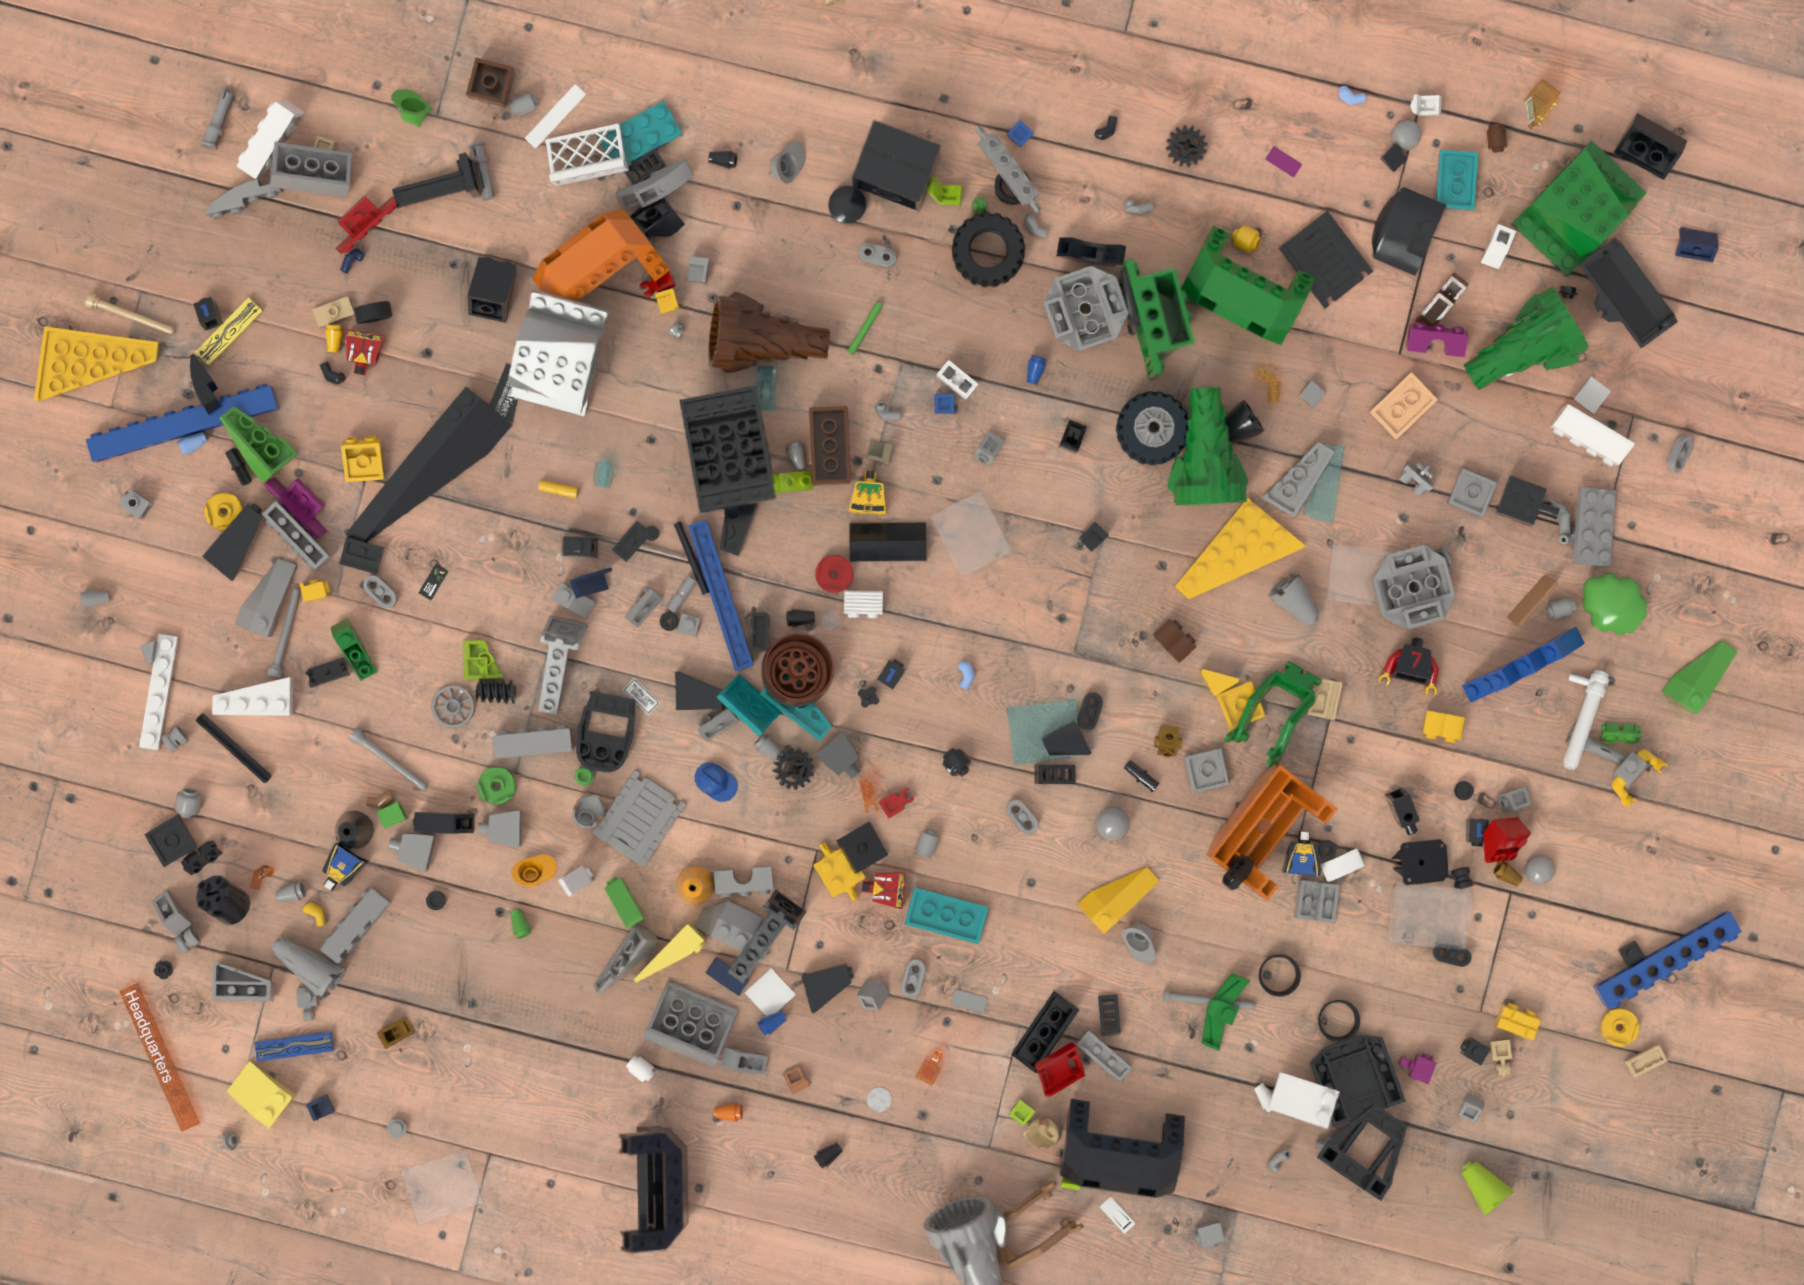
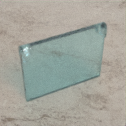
[1006,699,1083,765]

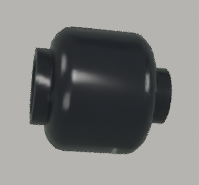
[942,748,971,777]

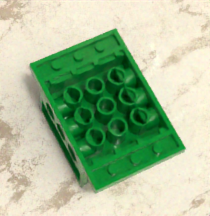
[1511,140,1647,277]
[1120,259,1195,381]

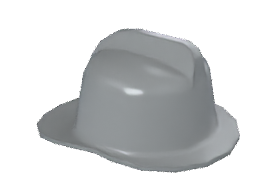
[769,142,805,183]
[1122,920,1156,963]

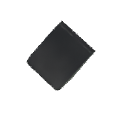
[1380,144,1407,173]

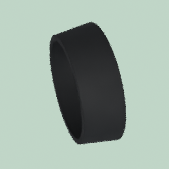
[1259,954,1301,997]
[1318,1000,1360,1042]

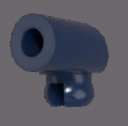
[340,249,365,273]

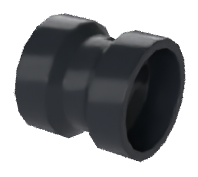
[1450,867,1474,890]

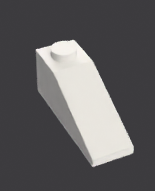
[559,865,594,897]

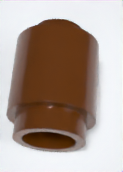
[1487,124,1507,153]

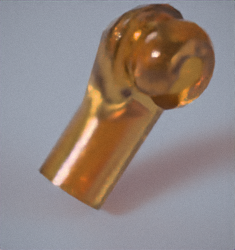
[250,865,274,889]

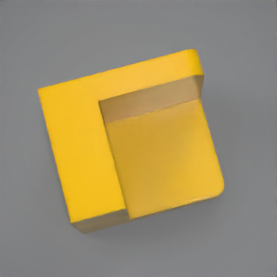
[655,288,680,315]

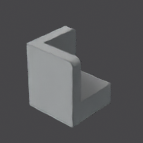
[687,256,710,284]
[857,979,889,1011]

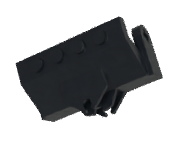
[1579,238,1678,348]

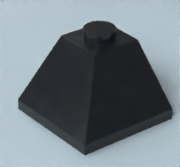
[630,198,685,237]

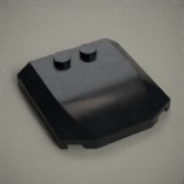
[1310,1035,1406,1127]

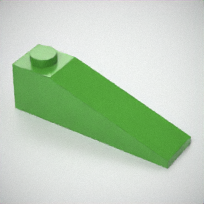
[220,406,298,483]
[1661,641,1737,714]

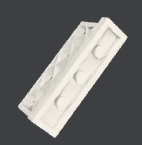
[545,124,629,186]

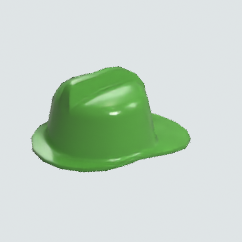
[391,89,431,127]

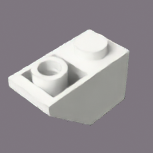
[1481,224,1516,270]

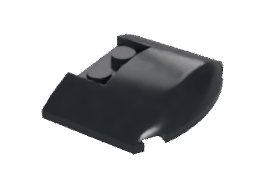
[1371,187,1446,276]

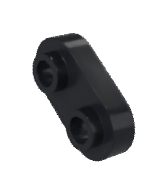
[1077,692,1103,730]
[1432,943,1472,967]

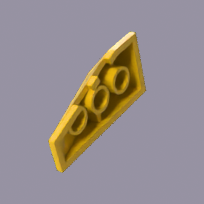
[1077,867,1159,933]

